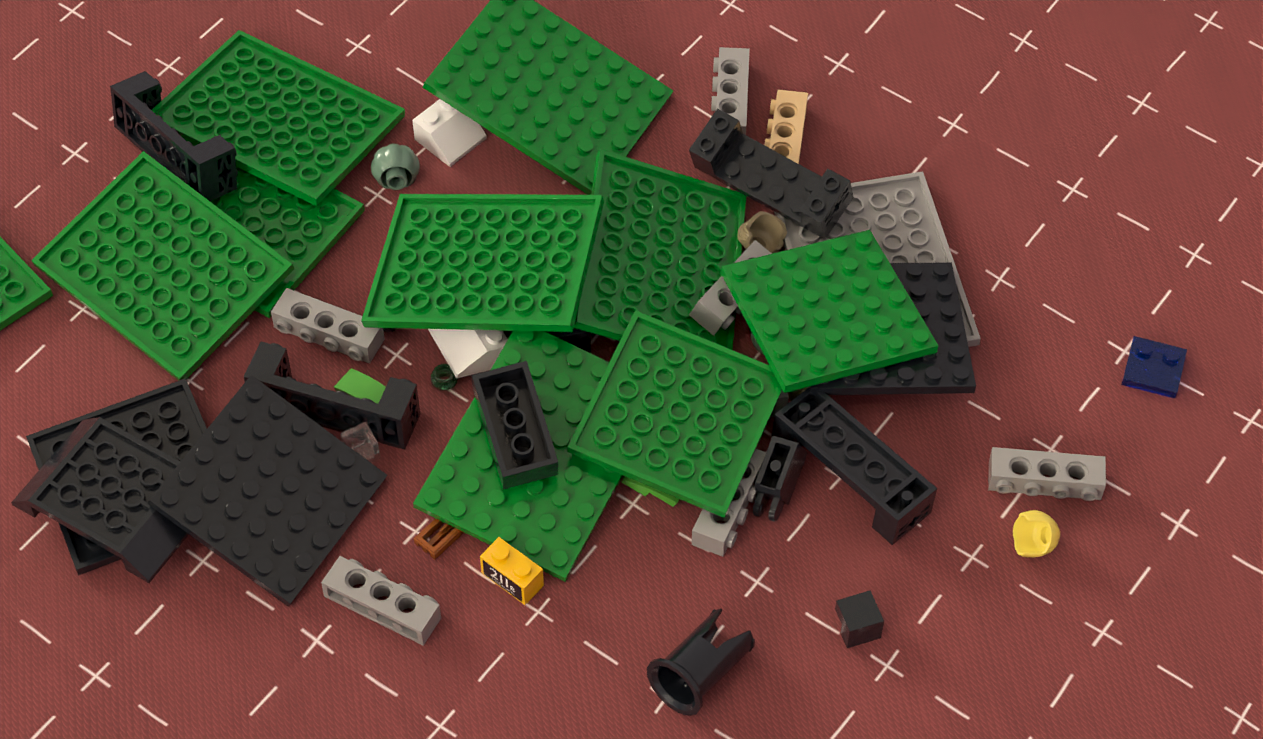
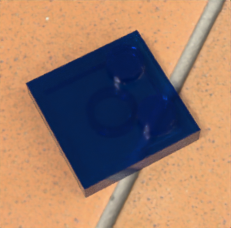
[1121,336,1187,399]

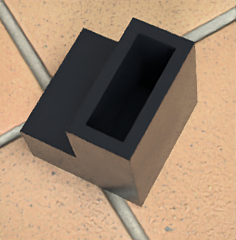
[835,590,884,648]

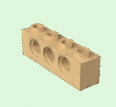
[765,90,808,164]

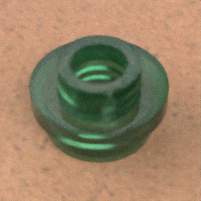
[431,364,458,390]

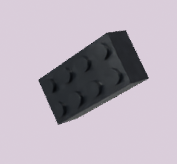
[472,361,558,490]

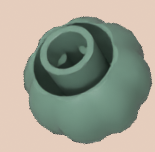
[371,143,420,190]

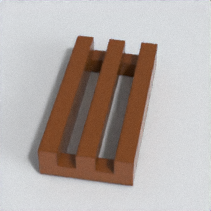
[414,518,464,560]

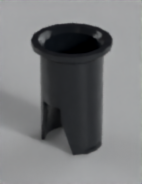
[647,608,755,716]

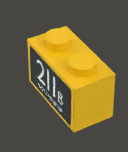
[480,537,544,605]

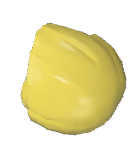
[1013,510,1060,558]

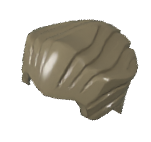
[738,211,787,254]

